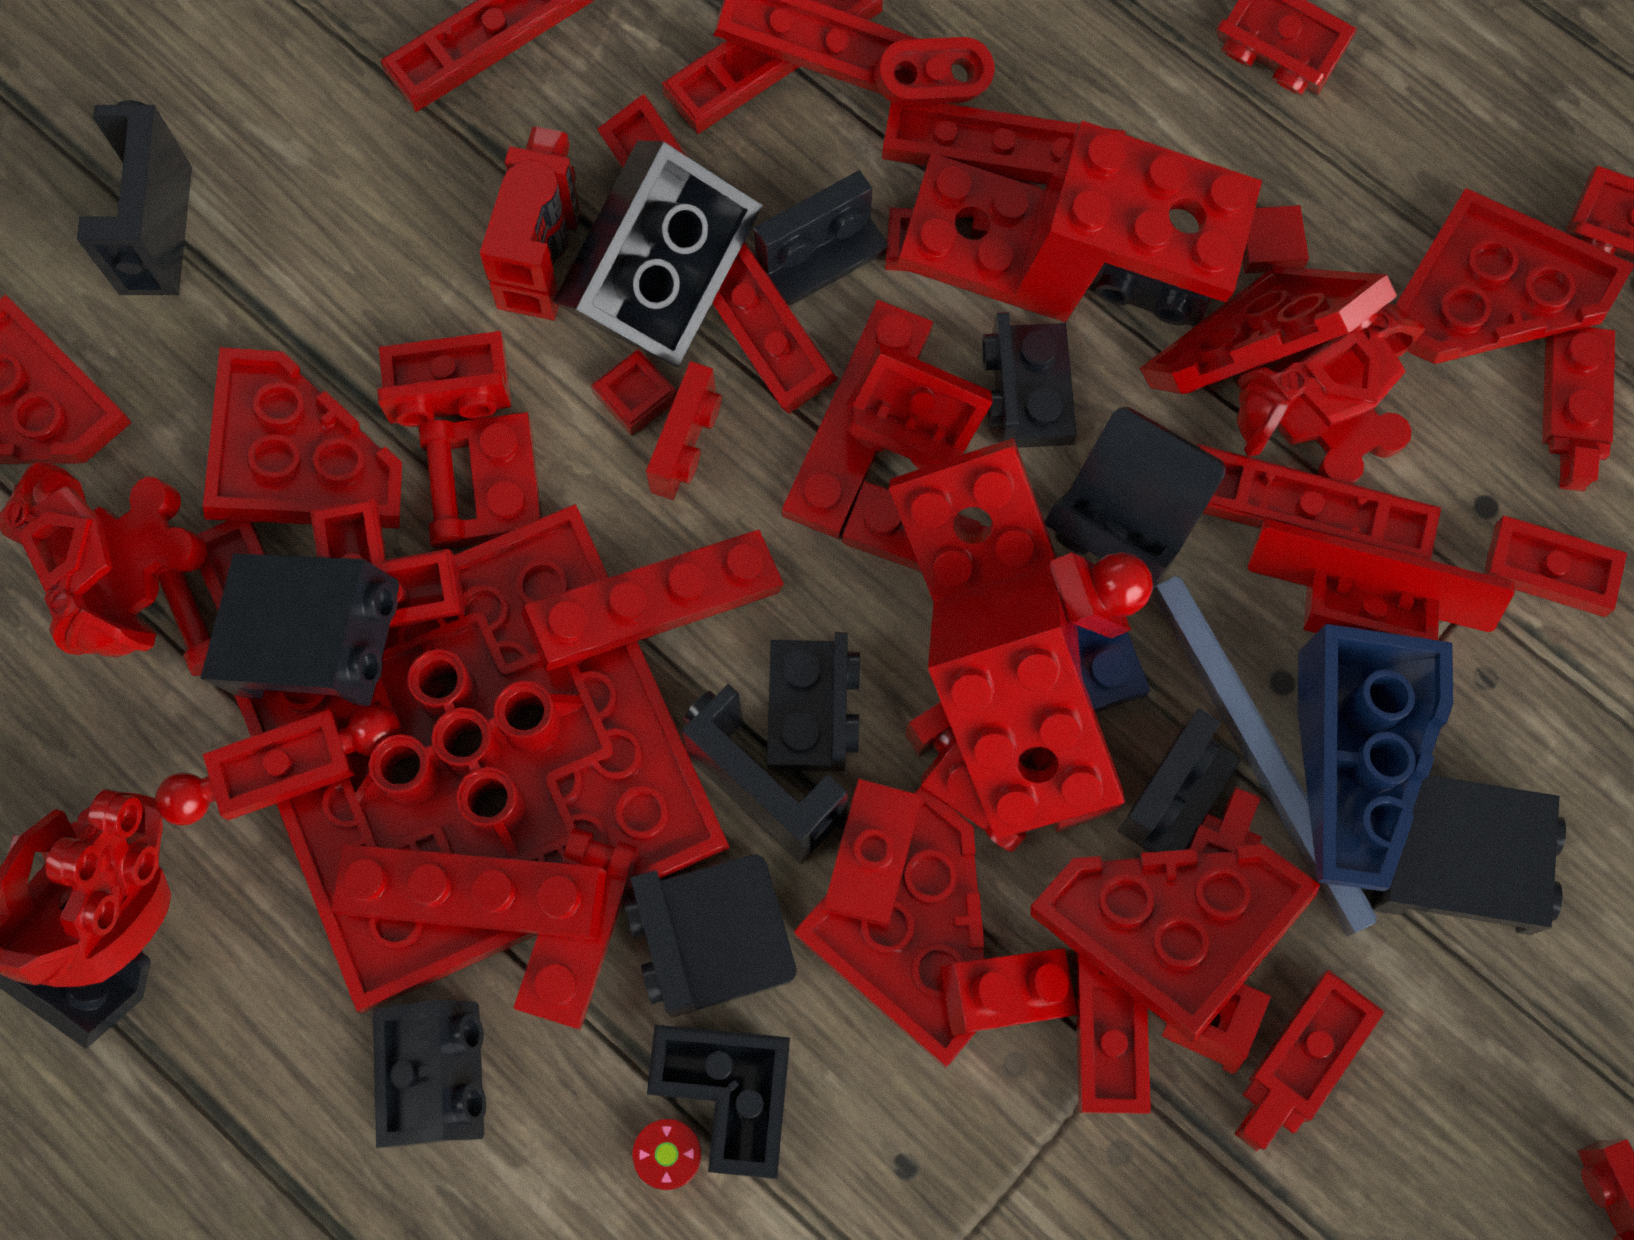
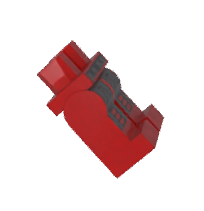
[479,126,581,321]

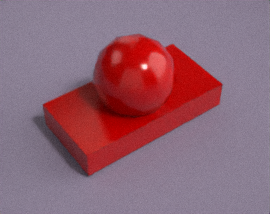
[1050,552,1153,638]

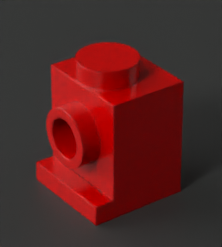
[1161,983,1271,1075]

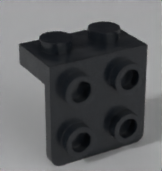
[1044,406,1226,590]
[623,854,797,1018]

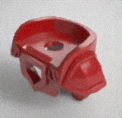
[1236,304,1426,484]
[0,461,207,658]
[0,789,172,987]

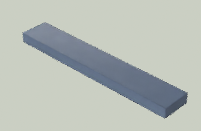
[1155,575,1377,937]

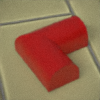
[310,498,464,628]

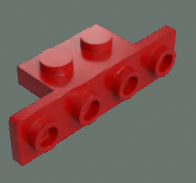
[1247,519,1515,640]

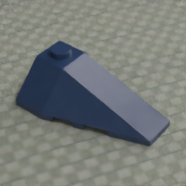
[1297,624,1453,891]

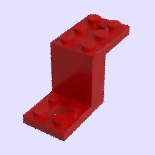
[895,120,1262,323]
[889,438,1125,840]

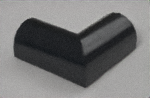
[647,1024,790,1179]

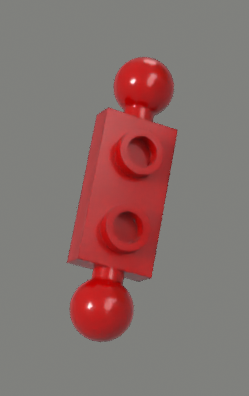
[155,704,401,826]

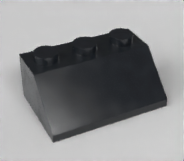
[553,140,763,368]

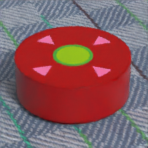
[632,1119,702,1190]

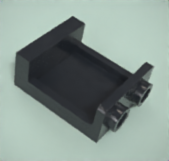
[77,100,192,295]
[200,553,399,706]
[682,684,848,864]
[1372,775,1566,935]

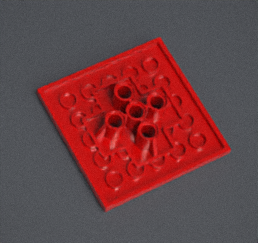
[234,504,729,1014]

